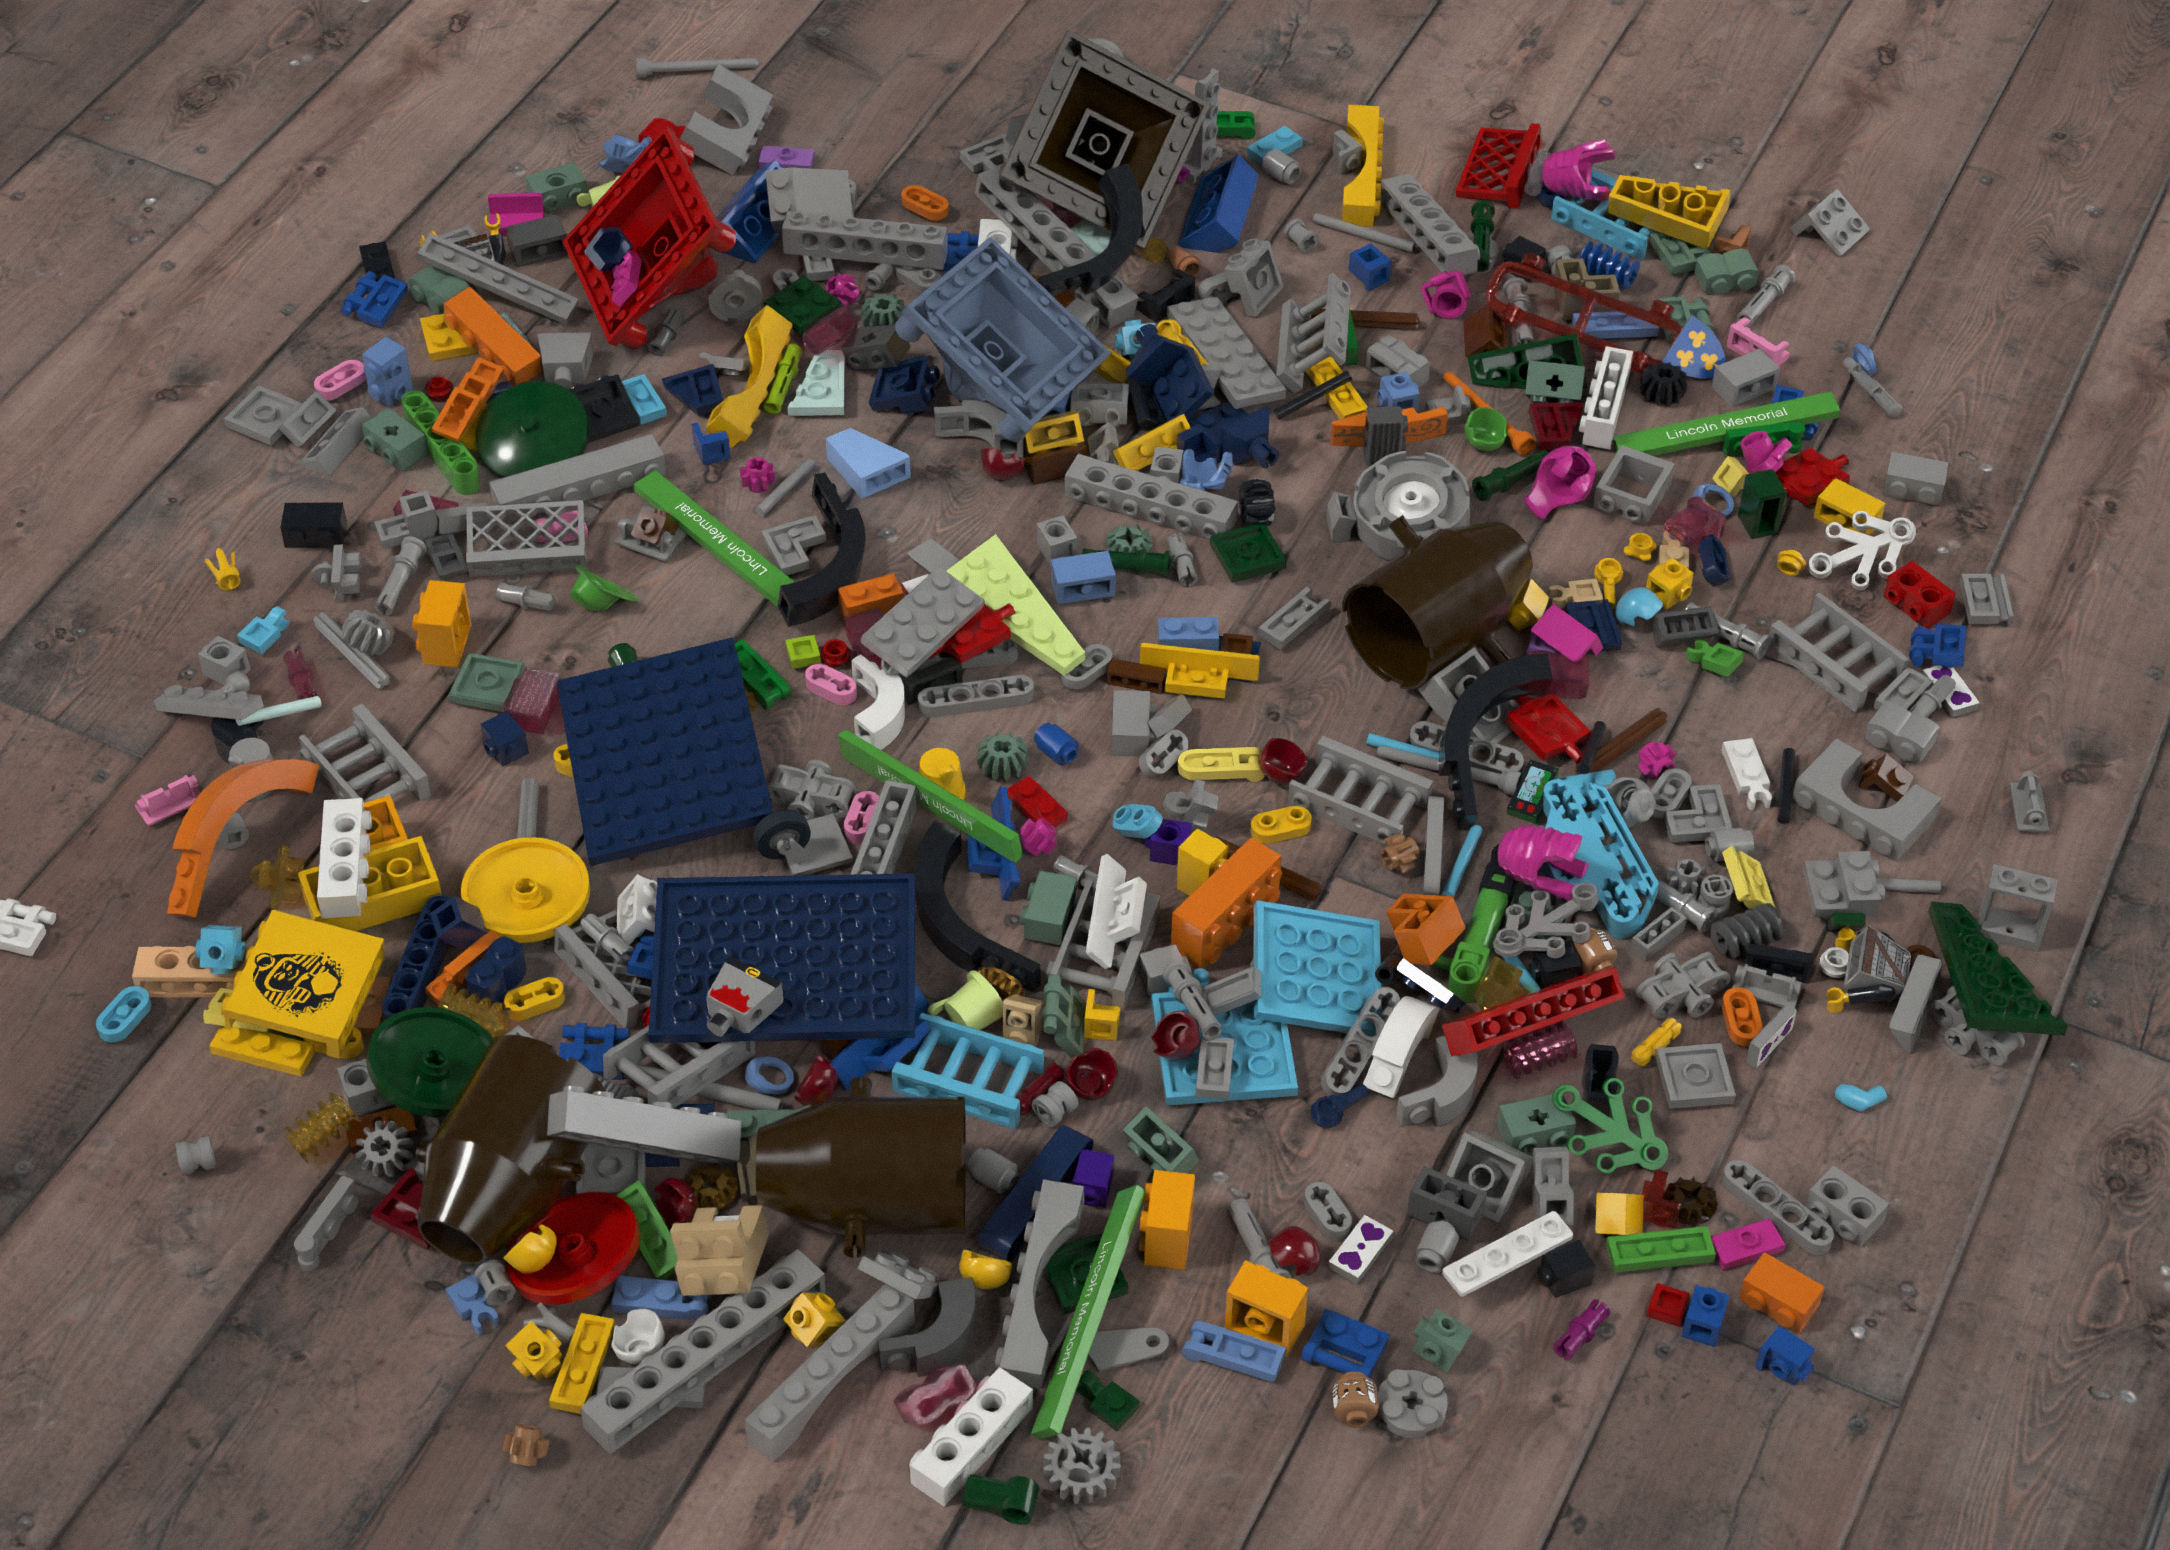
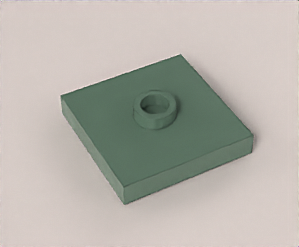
[448,653,526,712]

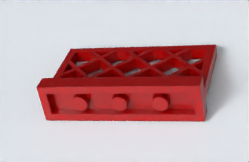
[1455,123,1542,209]

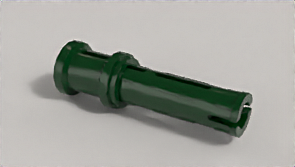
[1470,201,1495,272]
[1472,450,1549,501]
[1082,548,1171,577]

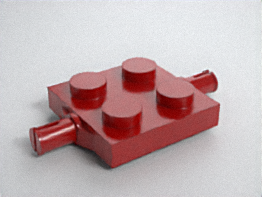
[1775,447,1850,506]
[928,603,1015,664]
[1504,693,1591,764]

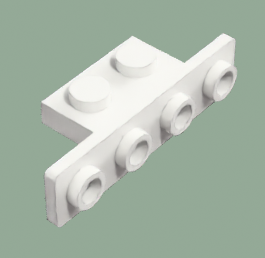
[1086,854,1147,969]
[1443,1211,1573,1297]

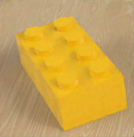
[298,836,442,931]

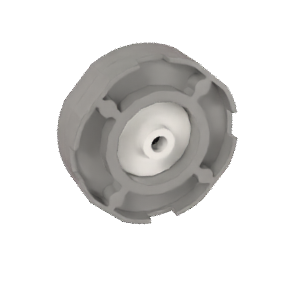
[1353,451,1470,560]

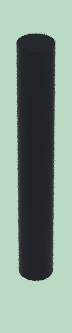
[1273,370,1352,420]
[1578,721,1606,775]
[1777,748,1795,824]

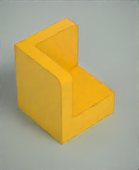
[1084,989,1120,1041]
[1595,1193,1644,1235]

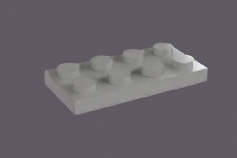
[861,566,985,677]

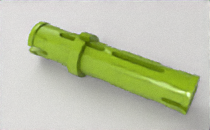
[763,344,803,415]

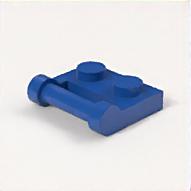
[1301,1308,1390,1378]

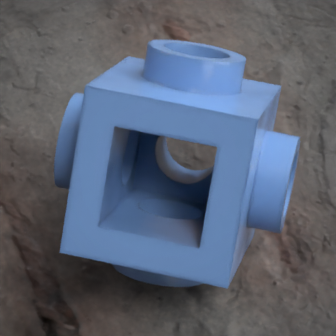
[1377,372,1419,412]

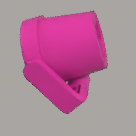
[1421,270,1471,319]
[1741,431,1792,474]

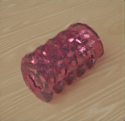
[1504,1021,1578,1079]

